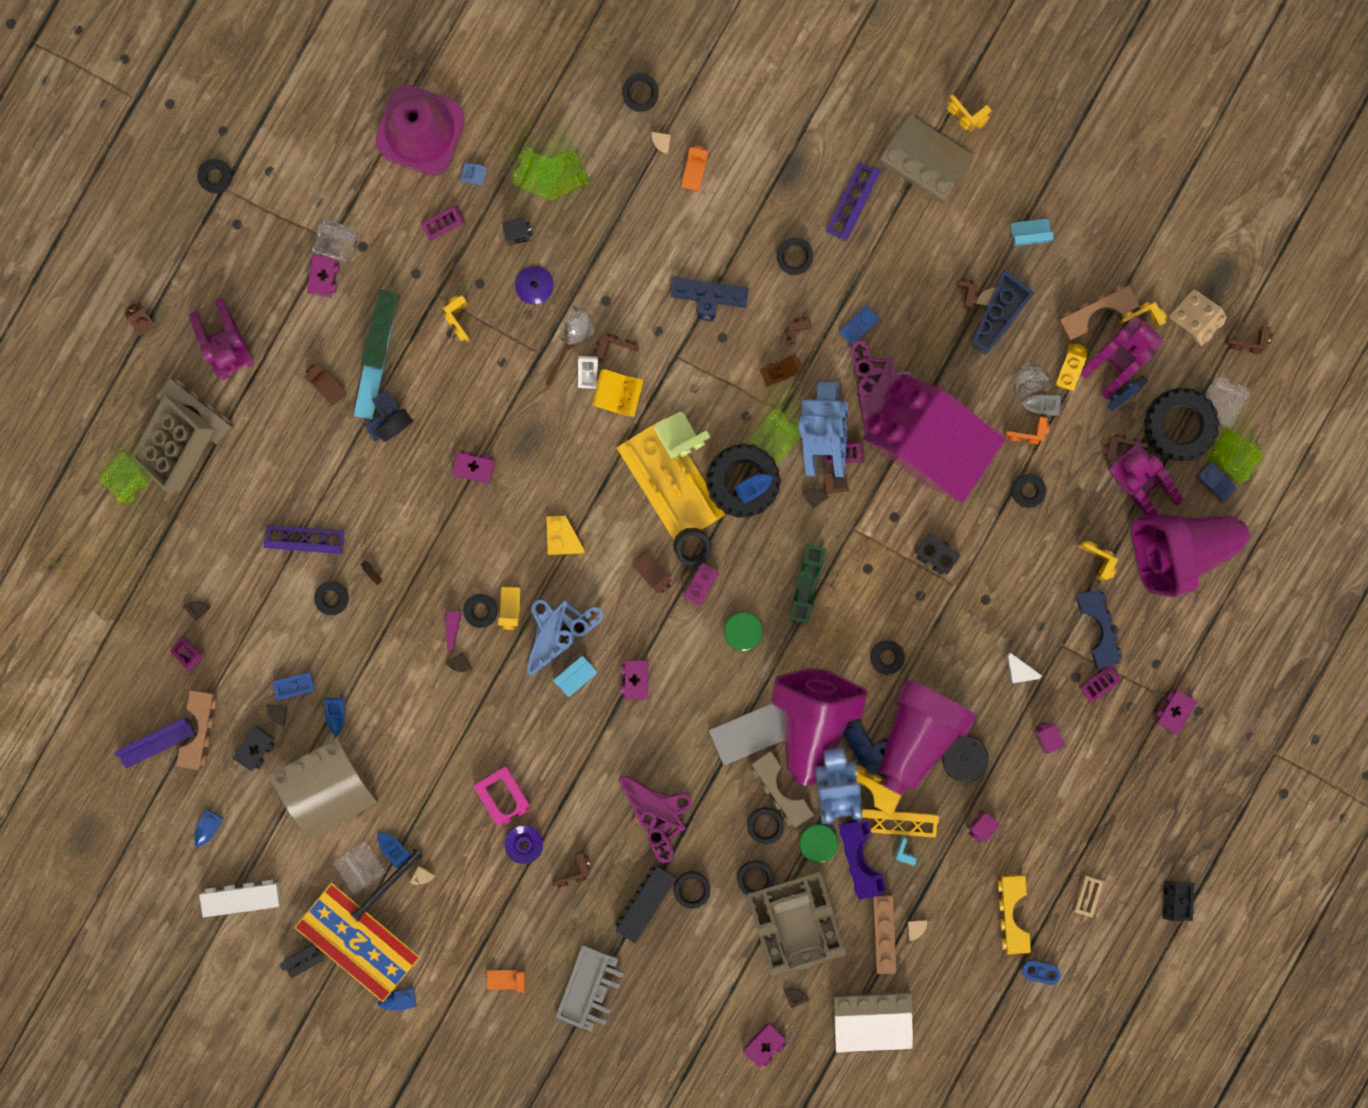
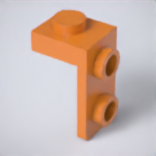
[681,145,709,192]
[1004,417,1050,445]

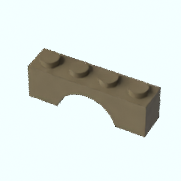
[156,379,233,445]
[750,751,814,828]

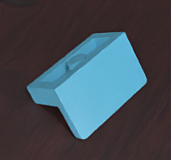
[1011,219,1054,246]
[553,656,597,697]
[893,835,917,866]

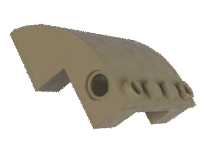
[268,738,378,839]
[747,872,846,978]

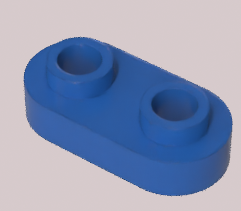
[1022,960,1061,985]

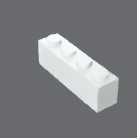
[200,880,282,917]

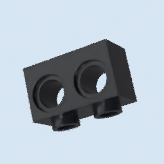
[502,217,533,246]
[915,534,961,575]

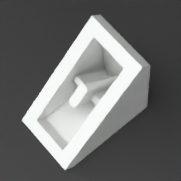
[578,356,599,389]
[1006,653,1041,683]

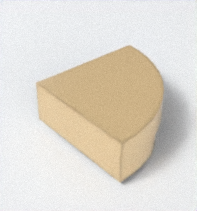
[652,132,671,155]
[977,288,995,306]
[409,865,435,885]
[907,920,927,941]

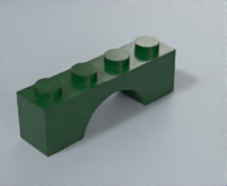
[361,289,401,371]
[788,544,826,624]

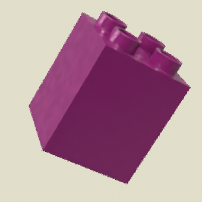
[862,374,1006,504]

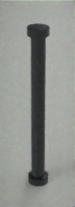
[350,848,423,923]

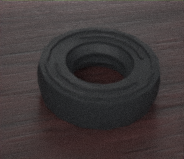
[197,159,232,194]
[1012,473,1046,508]
[314,581,349,615]
[463,594,498,628]
[870,640,905,675]

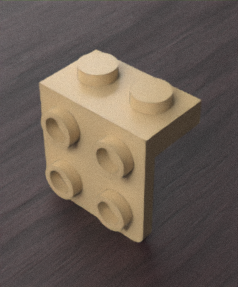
[1170,290,1227,346]

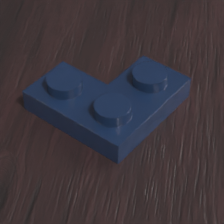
[365,389,400,442]

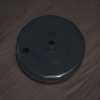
[942,736,989,782]

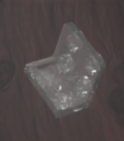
[1205,376,1251,429]

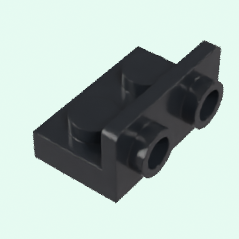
[1162,881,1194,921]
[279,944,324,978]

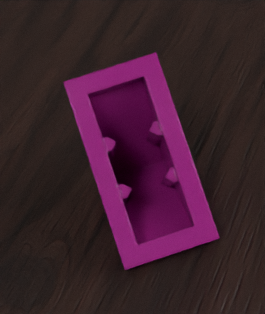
[170,637,205,670]

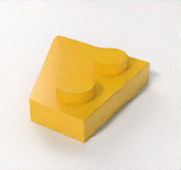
[546,516,585,555]

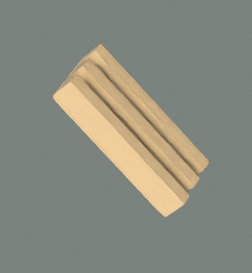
[1074,875,1104,918]

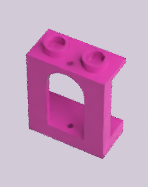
[473,765,531,826]

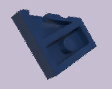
[1107,375,1148,411]

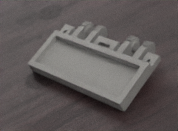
[556,945,624,1032]

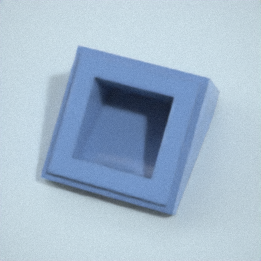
[460,162,487,186]

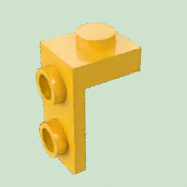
[1119,302,1167,328]
[1056,343,1087,391]
[498,587,521,630]

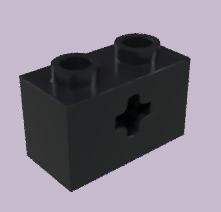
[232,726,275,771]

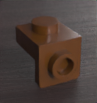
[956,279,979,309]
[124,302,156,336]
[785,317,812,344]

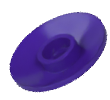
[515,266,554,304]
[505,825,543,864]

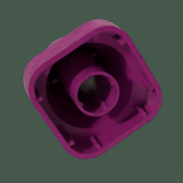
[376,85,465,176]
[1131,514,1250,598]
[771,668,867,785]
[879,679,977,796]

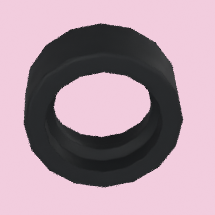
[622,73,659,112]
[777,238,813,275]
[375,409,413,442]
[673,527,711,566]
[747,807,784,845]
[737,860,774,895]
[674,871,711,909]

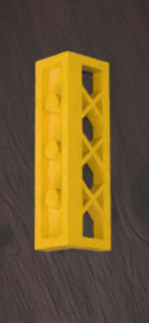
[861,808,939,838]

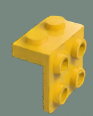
[946,94,992,132]
[443,295,471,343]
[593,369,644,417]
[1078,541,1118,581]

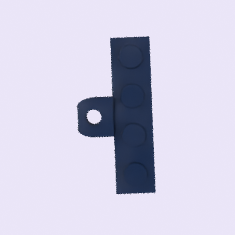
[670,277,749,322]
[843,720,888,779]

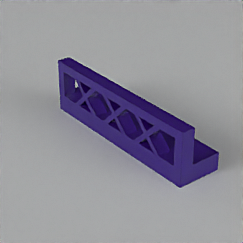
[826,162,881,242]
[264,525,345,554]
[114,717,196,768]

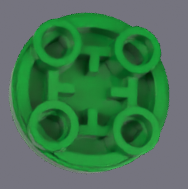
[724,612,763,651]
[799,824,838,863]

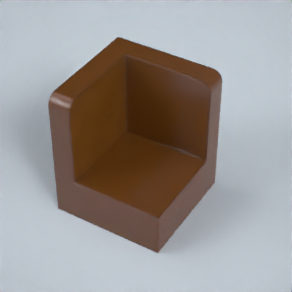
[823,473,849,494]

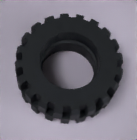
[1144,388,1220,461]
[706,443,781,518]

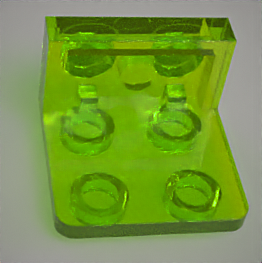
[511,147,562,199]
[534,150,589,201]
[750,409,801,463]
[1207,430,1264,485]
[98,452,150,505]

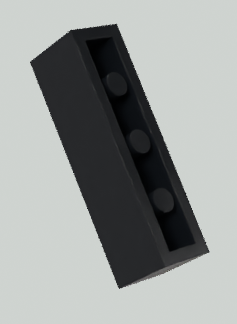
[615,864,677,943]

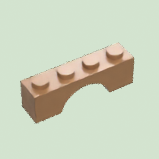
[1058,285,1139,342]
[176,690,218,770]
[872,893,896,974]

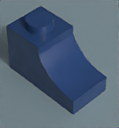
[1195,462,1237,503]

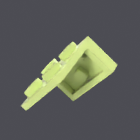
[654,412,710,459]

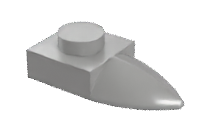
[1021,395,1062,416]

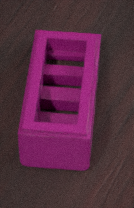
[421,206,466,240]
[823,443,864,464]
[445,611,462,650]
[1079,666,1121,703]

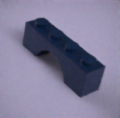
[1075,589,1122,669]

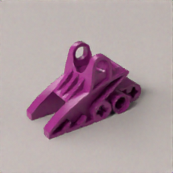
[188,297,254,380]
[1081,316,1164,399]
[850,341,914,433]
[1107,442,1184,516]
[619,775,691,863]

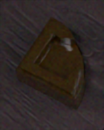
[802,489,829,508]
[360,560,382,585]
[183,602,211,621]
[445,653,472,672]
[267,705,287,726]
[784,988,809,1008]

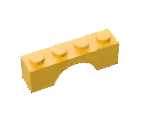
[845,758,902,815]
[997,874,1031,954]

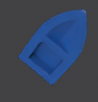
[735,474,773,504]
[324,697,346,736]
[194,809,224,847]
[377,832,411,868]
[378,987,417,1011]

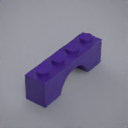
[839,818,887,900]

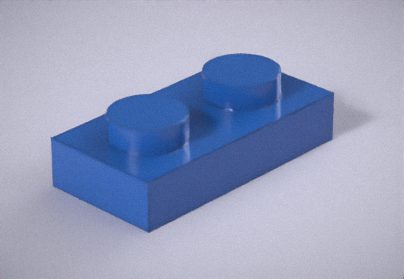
[839,305,880,345]
[273,672,315,700]

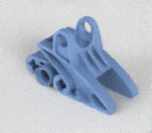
[799,381,848,477]
[527,600,604,676]
[816,748,861,824]

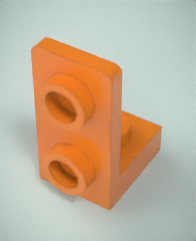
[487,970,526,992]

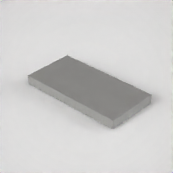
[709,703,785,766]

